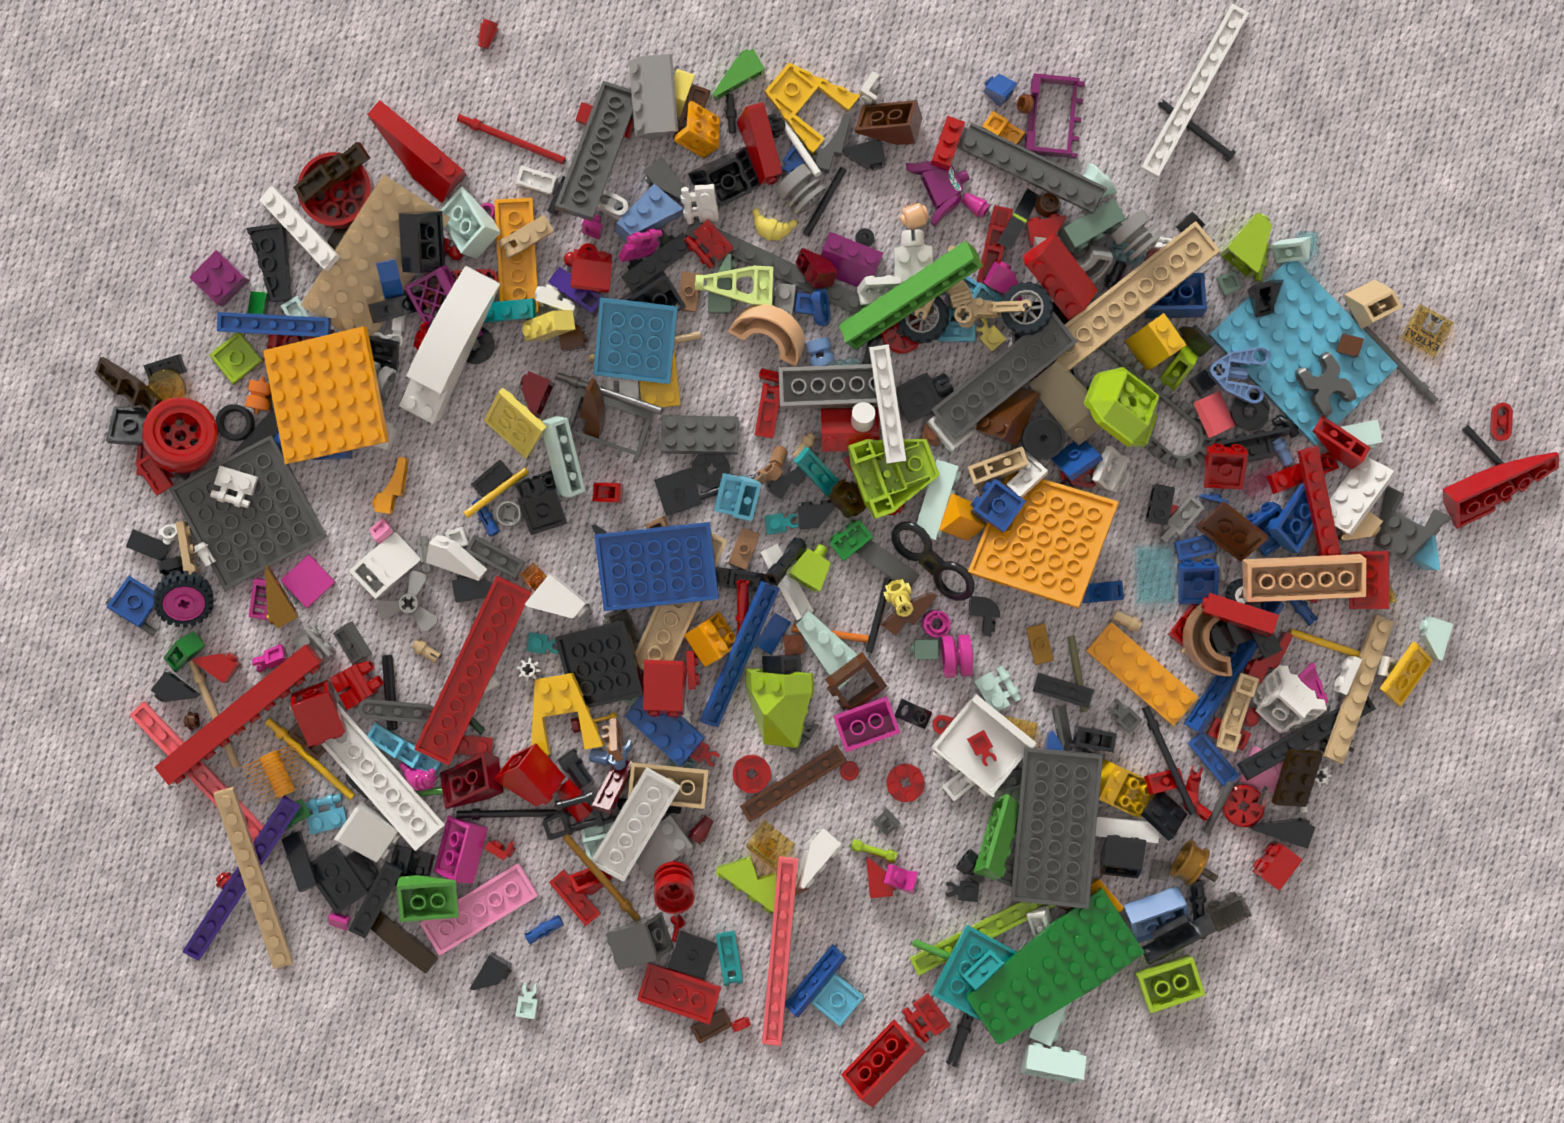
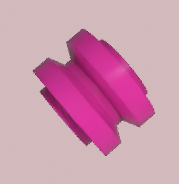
[921,610,951,637]

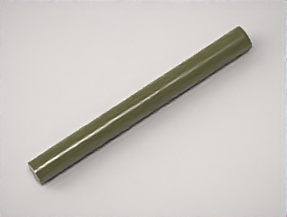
[1067,636,1088,712]

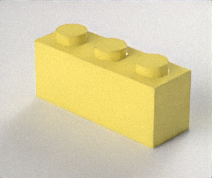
[522,310,575,342]

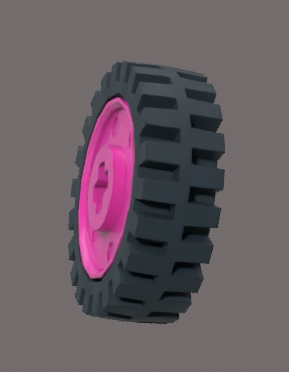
[154,571,214,628]

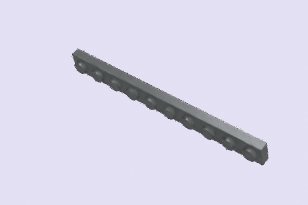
[685,218,863,314]

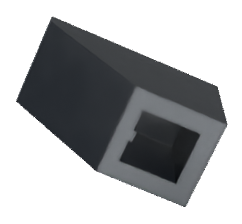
[798,500,836,530]

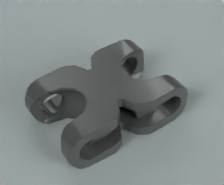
[1294,352,1356,417]

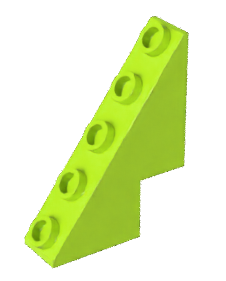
[715,856,777,914]

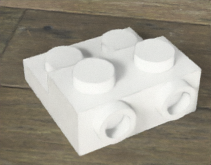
[534,285,579,318]

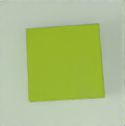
[209,333,263,385]

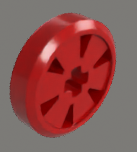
[881,314,920,354]
[1222,784,1265,827]

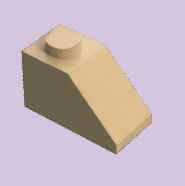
[1338,511,1383,541]

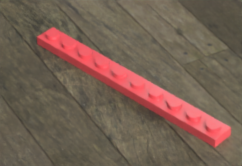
[129,701,264,842]
[762,856,799,1046]

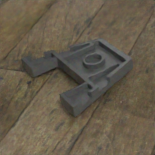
[1375,486,1452,562]

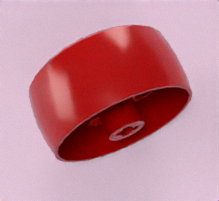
[142,397,219,474]

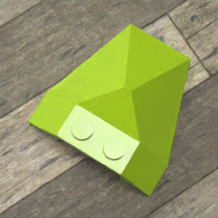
[848,439,940,519]
[745,667,814,748]

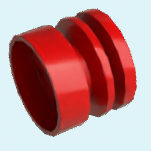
[653,861,695,914]

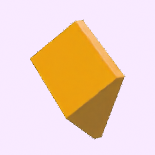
[939,494,986,541]

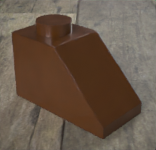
[559,323,588,352]

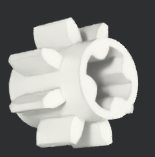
[516,657,541,681]
[1314,764,1332,788]

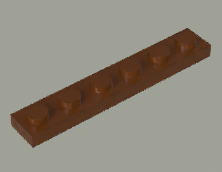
[740,744,847,822]

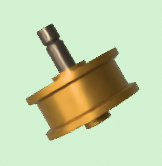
[1170,839,1218,886]

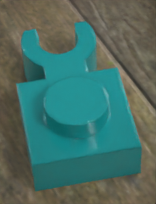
[764,513,799,535]
[526,632,559,654]

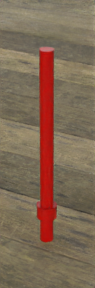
[457,114,566,164]

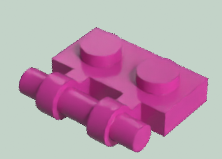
[618,229,662,262]

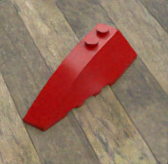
[367,100,467,203]
[1443,452,1559,529]

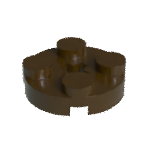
[829,479,866,518]

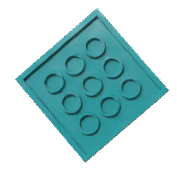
[931,924,1017,1022]

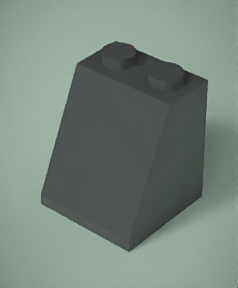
[606,912,674,970]

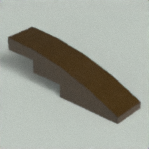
[293,142,371,203]
[95,357,163,413]
[371,911,438,973]

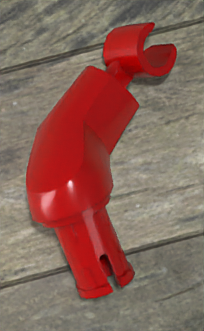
[1183,765,1212,822]

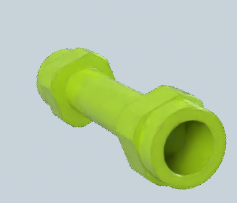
[850,838,898,863]

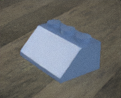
[1123,886,1189,943]

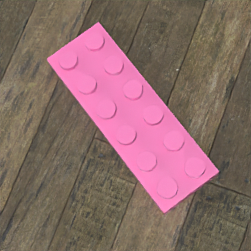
[420,862,539,956]

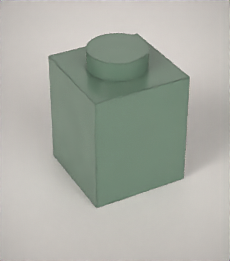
[910,639,938,659]

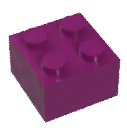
[189,250,249,307]

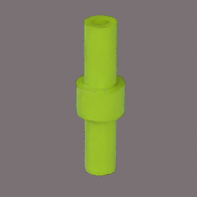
[1254,243,1269,282]

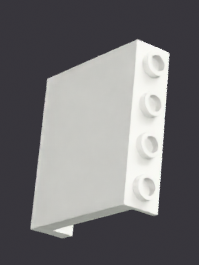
[931,693,1037,797]

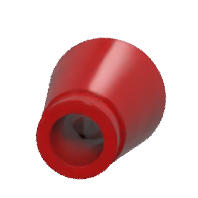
[478,19,499,49]

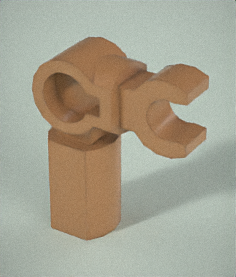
[755,445,788,484]

